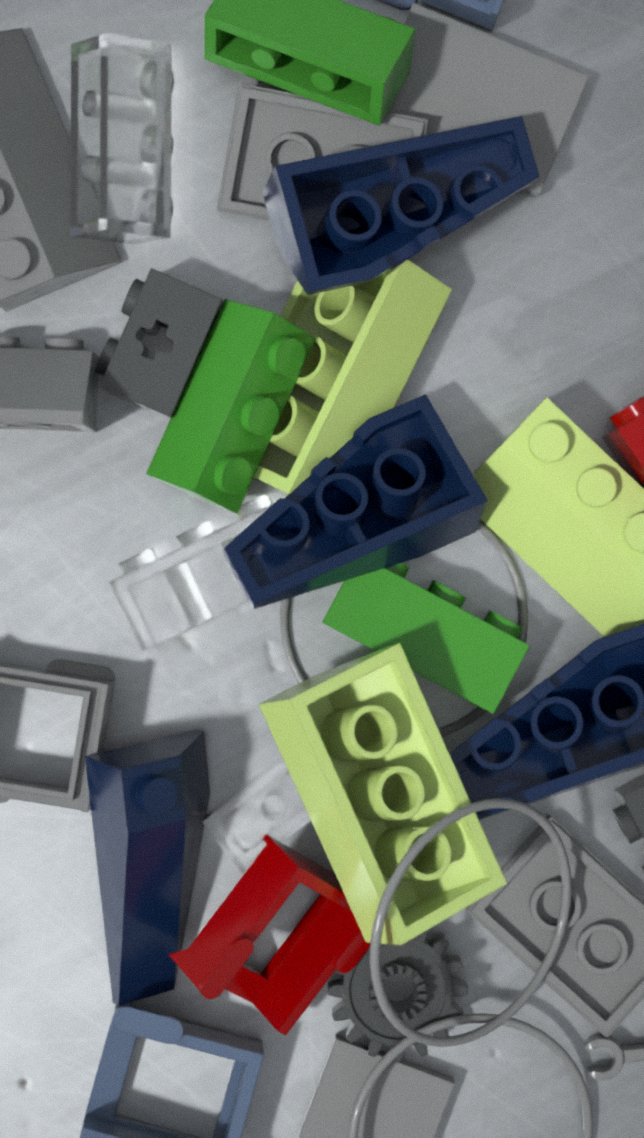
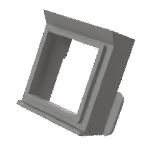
[0,659,115,813]

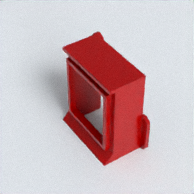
[168,834,370,1035]

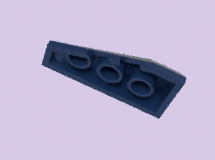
[262,116,540,295]
[223,394,488,609]
[449,624,644,820]
[85,729,210,1006]

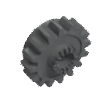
[328,931,468,1061]

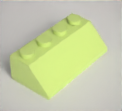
[253,259,452,495]
[472,397,644,637]
[259,643,507,945]

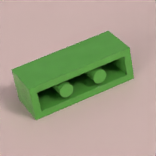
[204,0,415,126]
[146,299,316,514]
[322,563,530,714]

